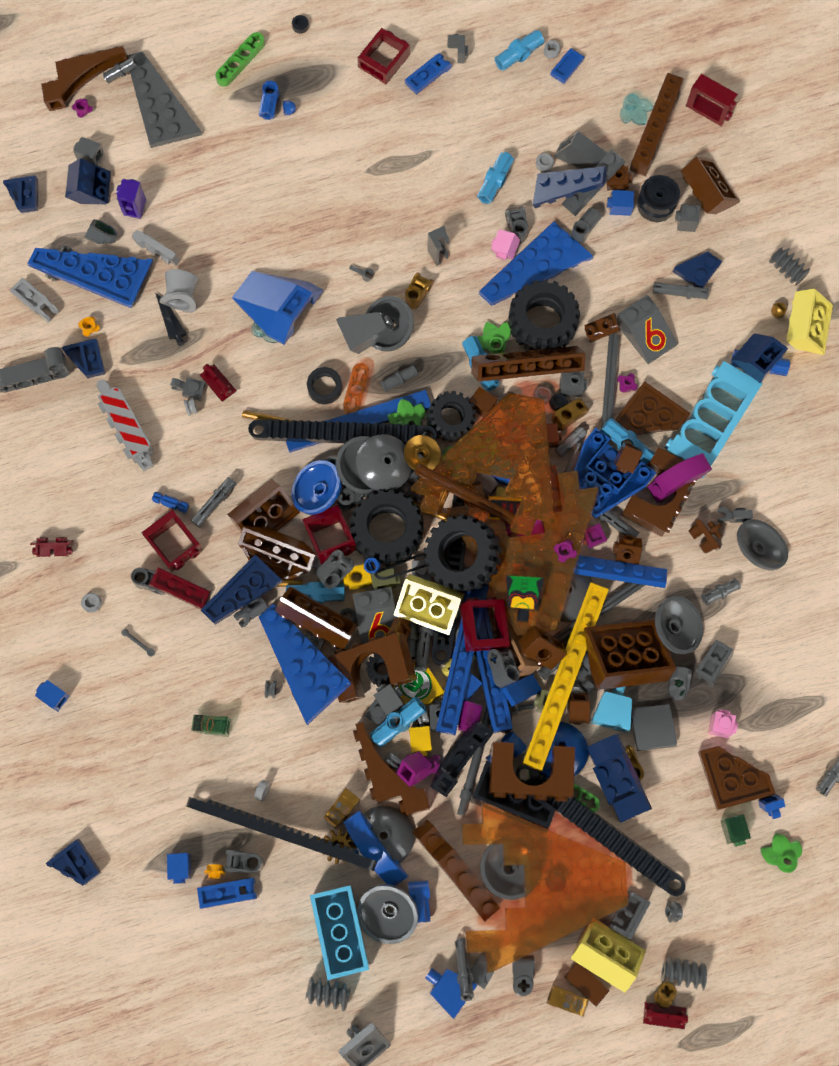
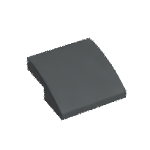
[631,704,677,751]

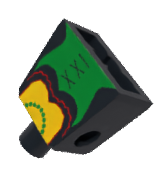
[506,575,547,622]

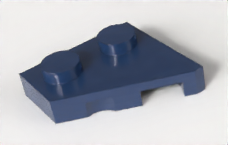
[3,175,38,213]
[672,251,722,288]
[62,338,105,379]
[46,839,102,886]

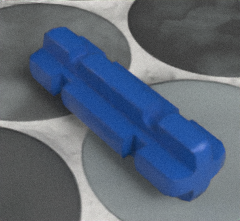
[152,491,189,513]

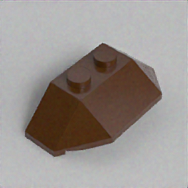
[238,526,316,579]

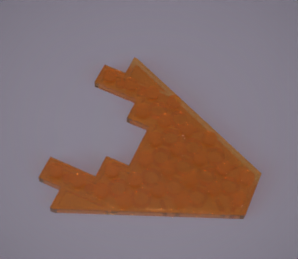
[411,393,555,536]
[447,471,599,635]
[462,804,628,973]

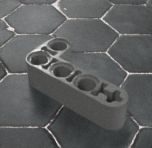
[0,347,69,393]

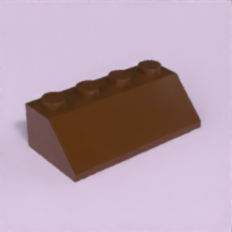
[275,586,358,650]

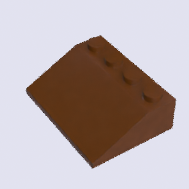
[584,620,676,690]

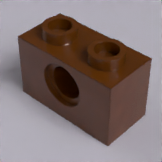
[519,625,567,670]

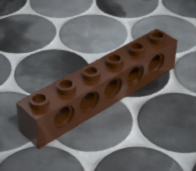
[629,73,684,176]
[471,346,586,382]

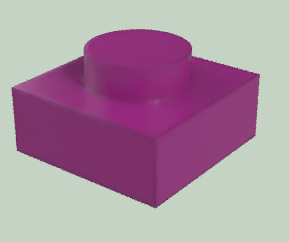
[581,523,607,549]

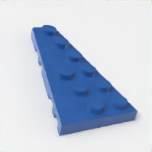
[479,222,593,306]
[27,248,153,308]
[259,604,351,725]

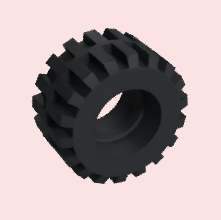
[426,391,476,442]

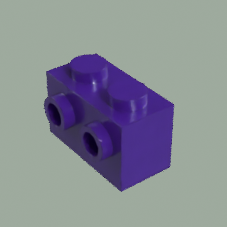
[116,179,146,219]

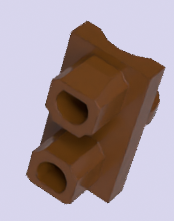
[584,313,621,343]
[689,519,723,554]

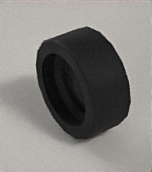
[306,367,342,405]

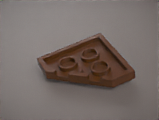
[615,381,690,435]
[698,746,776,810]

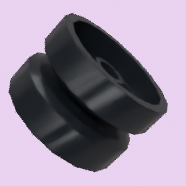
[637,175,680,223]

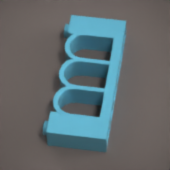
[664,361,763,478]

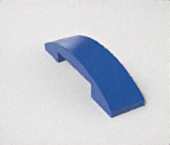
[344,810,408,886]

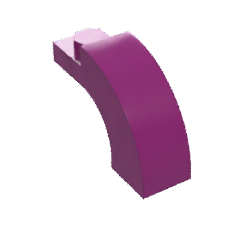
[648,453,712,503]

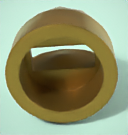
[771,302,787,318]

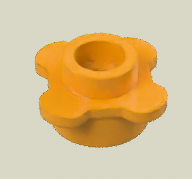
[78,316,100,337]
[204,864,225,879]

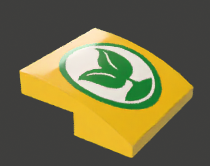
[394,663,444,706]

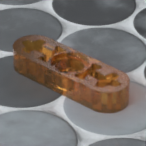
[343,363,369,414]

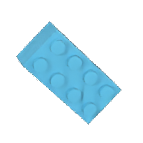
[310,885,369,980]

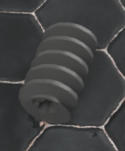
[769,247,810,286]
[661,957,707,991]
[305,976,351,1012]

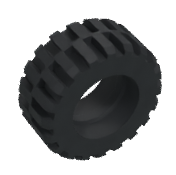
[508,280,580,351]
[350,489,424,566]
[423,514,502,592]

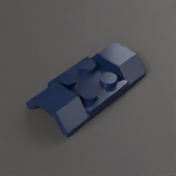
[587,733,652,823]

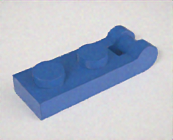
[405,53,452,95]
[197,878,258,909]

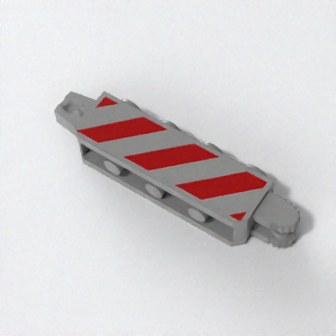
[97,379,154,471]

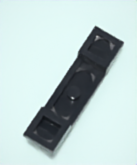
[430,721,494,797]

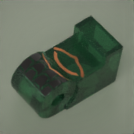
[191,715,231,737]

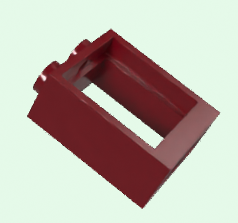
[357,28,410,85]
[686,73,738,127]
[302,505,357,565]
[141,509,202,572]
[460,597,510,652]

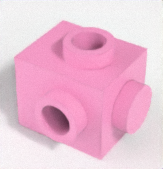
[491,230,520,260]
[708,709,738,738]

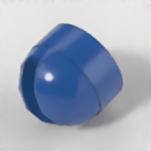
[283,100,296,115]
[364,558,381,574]

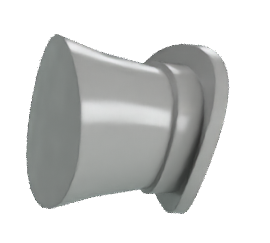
[159,269,199,313]

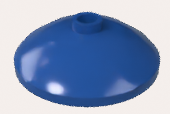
[291,460,342,515]
[529,721,589,778]

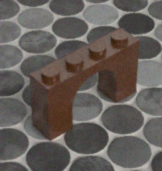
[621,447,697,537]
[328,630,417,703]
[489,742,575,802]

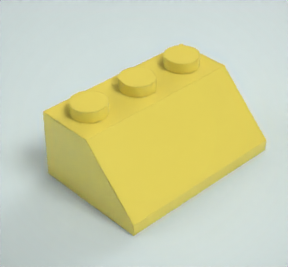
[786,288,833,355]
[394,574,465,635]
[571,917,646,992]

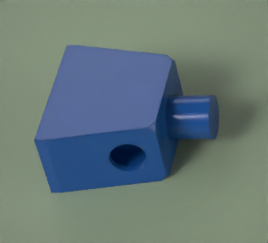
[425,968,477,1019]

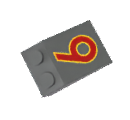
[616,295,678,364]
[353,587,397,644]

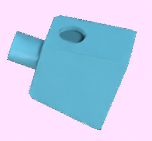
[590,687,632,733]

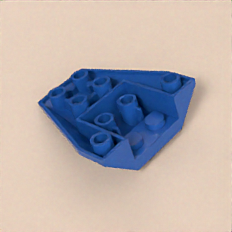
[232,271,323,345]
[565,428,657,518]

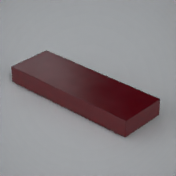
[149,567,211,609]

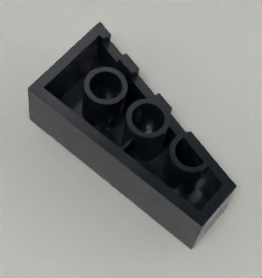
[470,760,556,832]

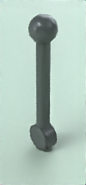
[121,629,155,657]

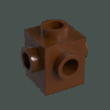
[607,165,632,191]
[613,535,642,565]

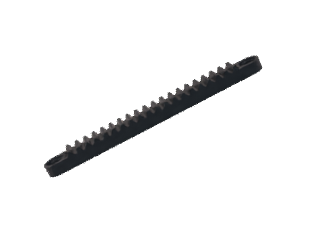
[248,419,437,445]
[432,478,474,666]
[515,764,686,896]
[186,797,378,871]

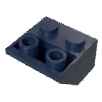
[65,158,111,205]
[731,333,788,383]

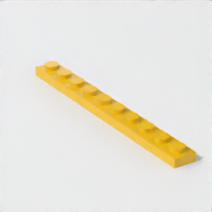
[522,582,609,771]

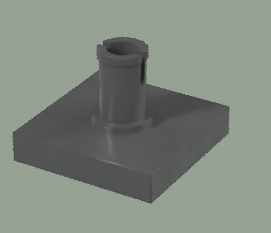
[338,1022,391,1066]

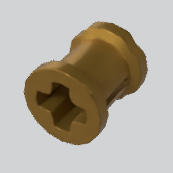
[654,982,677,1008]

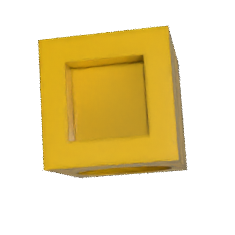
[343,564,372,591]
[409,726,432,756]

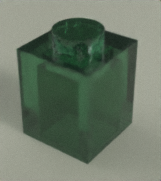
[720,814,751,847]

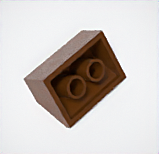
[681,157,740,214]
[227,479,300,533]

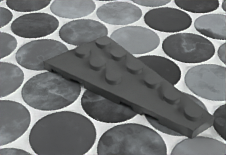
[128,52,202,148]

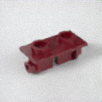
[200,364,237,402]
[30,537,74,557]
[643,1002,688,1029]

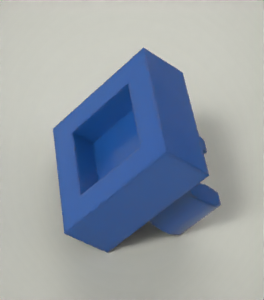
[758,794,786,819]

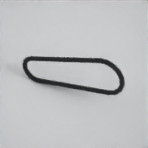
[374,553,427,580]

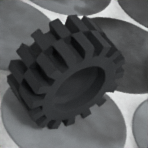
[366,653,391,687]

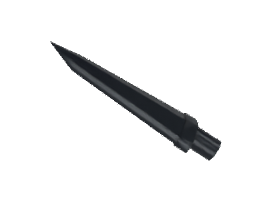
[155,293,187,346]

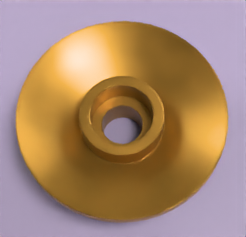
[404,435,441,470]

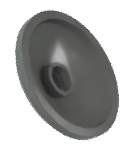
[365,296,414,352]
[355,434,412,492]
[336,436,390,494]
[737,519,788,571]
[541,570,593,622]
[655,596,703,654]
[354,806,414,863]
[480,836,541,900]
[357,884,419,944]

